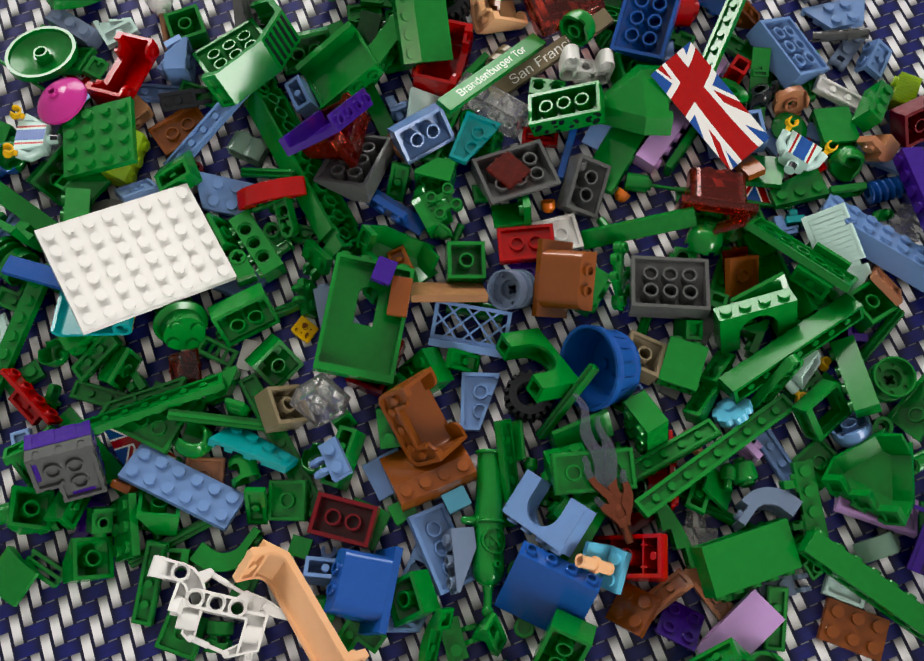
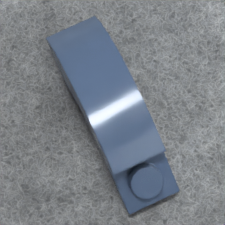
[731,487,803,531]

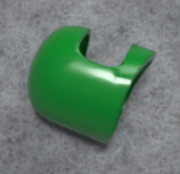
[228,453,261,488]

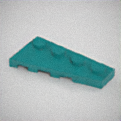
[208,427,298,474]

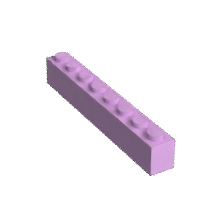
[633,58,729,174]

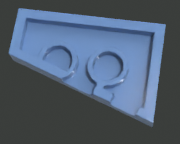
[460,372,500,432]

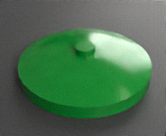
[4,26,79,83]

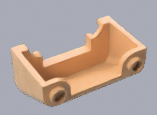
[469,0,528,35]

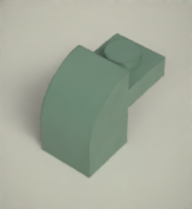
[852,530,901,564]

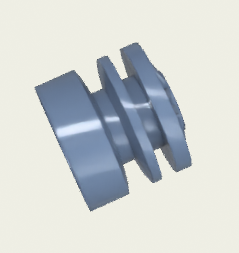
[487,269,535,310]

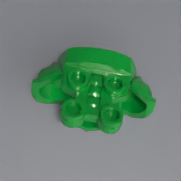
[410,182,463,240]

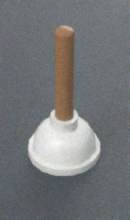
[145,0,174,51]

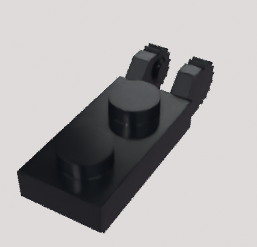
[159,88,213,112]

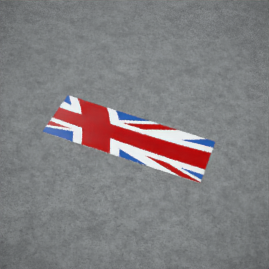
[651,42,769,171]

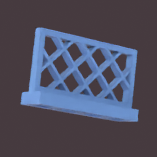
[428,302,512,358]

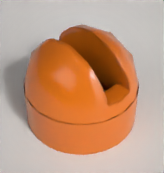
[615,187,631,203]
[541,199,556,213]

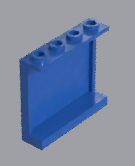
[494,540,603,630]

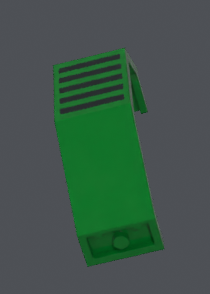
[201,0,301,108]

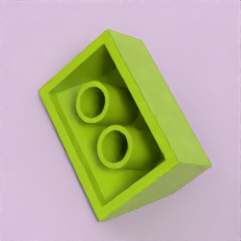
[101,130,150,187]

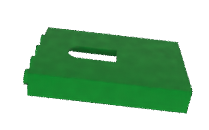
[312,251,415,387]

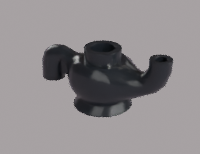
[747,80,779,111]

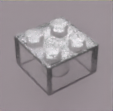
[289,372,351,428]

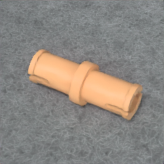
[575,554,615,576]

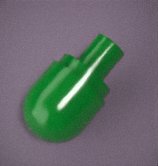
[720,463,736,491]

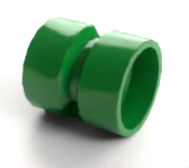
[203,620,235,653]

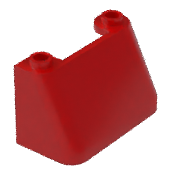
[85,31,160,105]

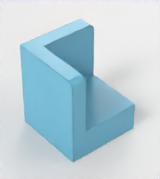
[441,485,472,516]

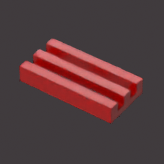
[521,126,558,149]

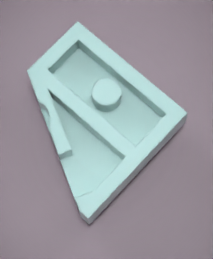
[93,17,140,50]

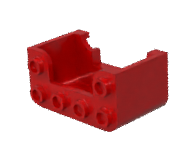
[411,19,473,97]

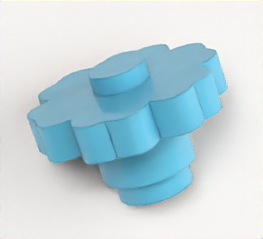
[712,397,753,429]

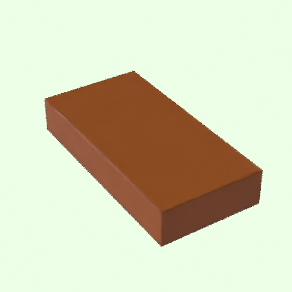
[386,275,413,318]

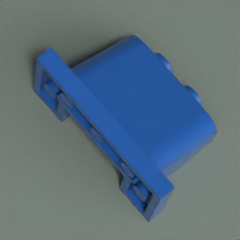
[324,546,403,636]

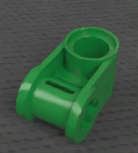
[263,222,295,259]
[229,249,258,288]

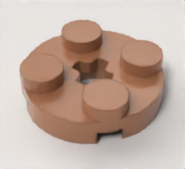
[772,85,810,116]

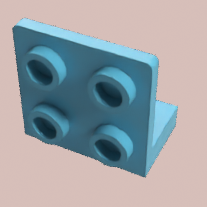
[582,541,632,595]

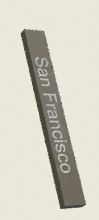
[487,8,614,104]

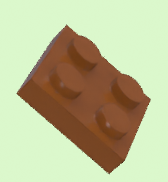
[725,254,759,297]
[605,581,662,639]

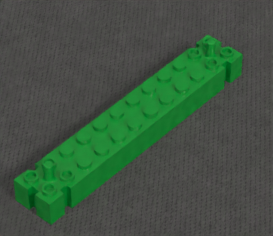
[243,77,361,260]

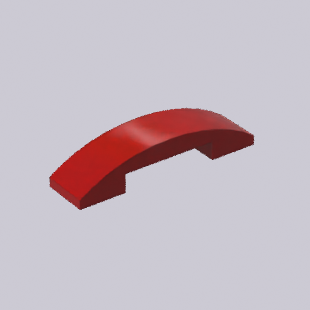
[236,176,307,211]

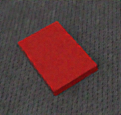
[496,223,555,265]

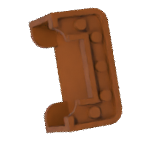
[378,367,468,467]

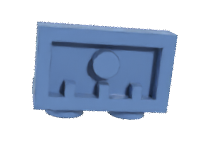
[854,38,893,80]

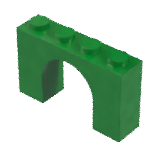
[713,287,798,354]
[495,328,578,403]

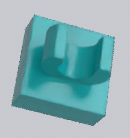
[784,209,805,230]

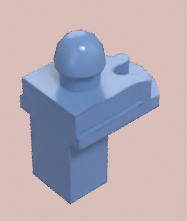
[385,95,408,122]
[771,215,800,237]

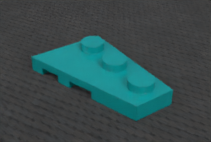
[448,111,501,166]

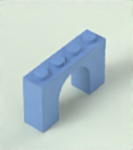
[502,469,597,558]

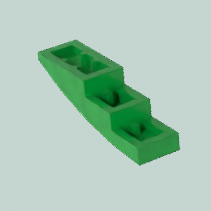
[654,504,696,569]

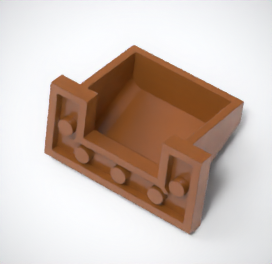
[532,239,597,319]

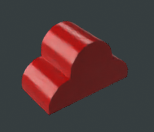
[594,533,668,582]

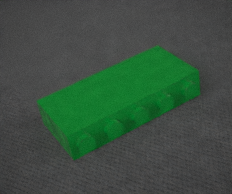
[690,518,802,601]

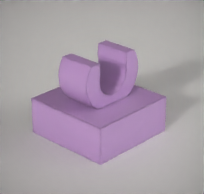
[737,440,764,463]

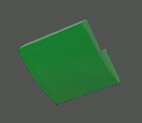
[0,546,40,607]

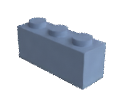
[45,9,104,50]

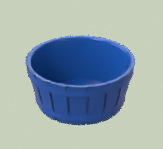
[560,324,641,412]

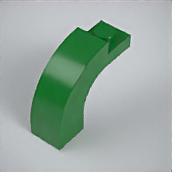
[189,527,264,573]

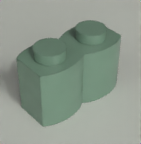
[226,130,270,168]

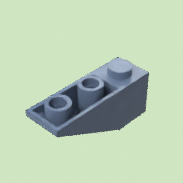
[442,527,476,595]

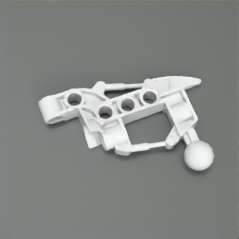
[147,555,288,661]

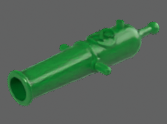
[461,449,516,617]

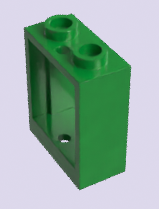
[791,379,852,442]

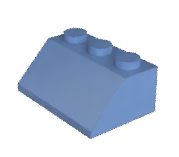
[387,103,456,165]

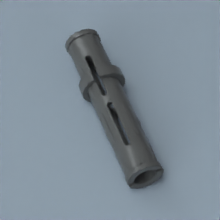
[812,27,869,43]

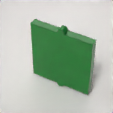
[701,469,733,512]

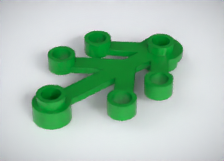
[609,240,630,311]

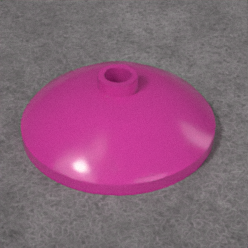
[37,77,87,125]

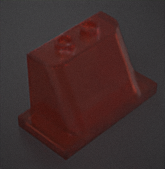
[302,92,370,168]
[674,167,759,223]

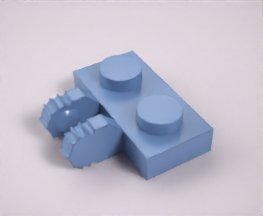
[309,436,353,483]

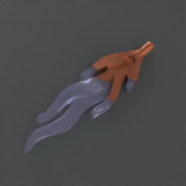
[573,393,634,545]

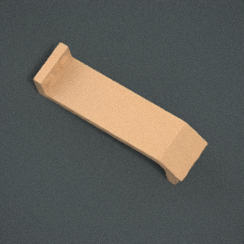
[232,539,370,661]

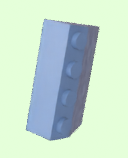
[746,16,830,88]

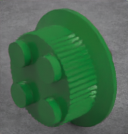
[153,300,209,350]

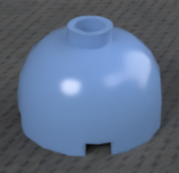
[830,412,873,448]

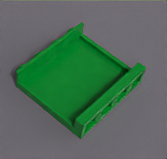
[295,21,384,115]

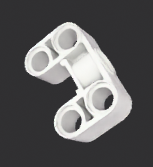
[558,44,615,85]

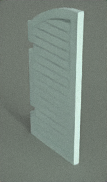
[801,202,872,296]

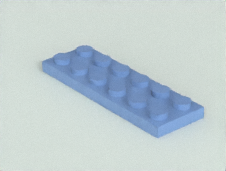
[117,443,245,532]

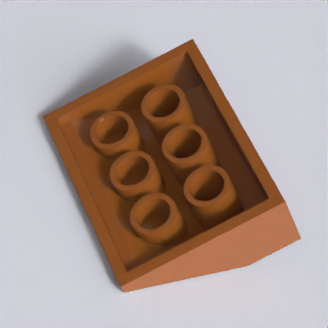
[379,443,477,512]

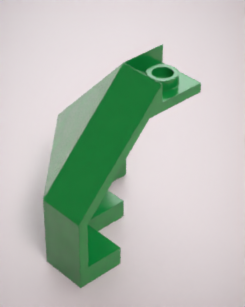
[603,65,674,136]
[356,224,440,305]
[821,428,915,526]

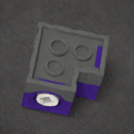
[24,420,108,503]

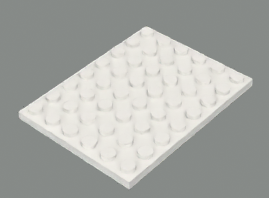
[34,183,237,335]

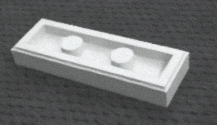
[812,75,862,113]

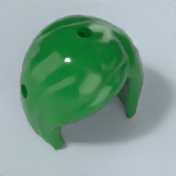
[827,145,865,182]
[175,422,213,459]

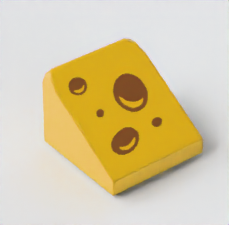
[291,316,319,344]

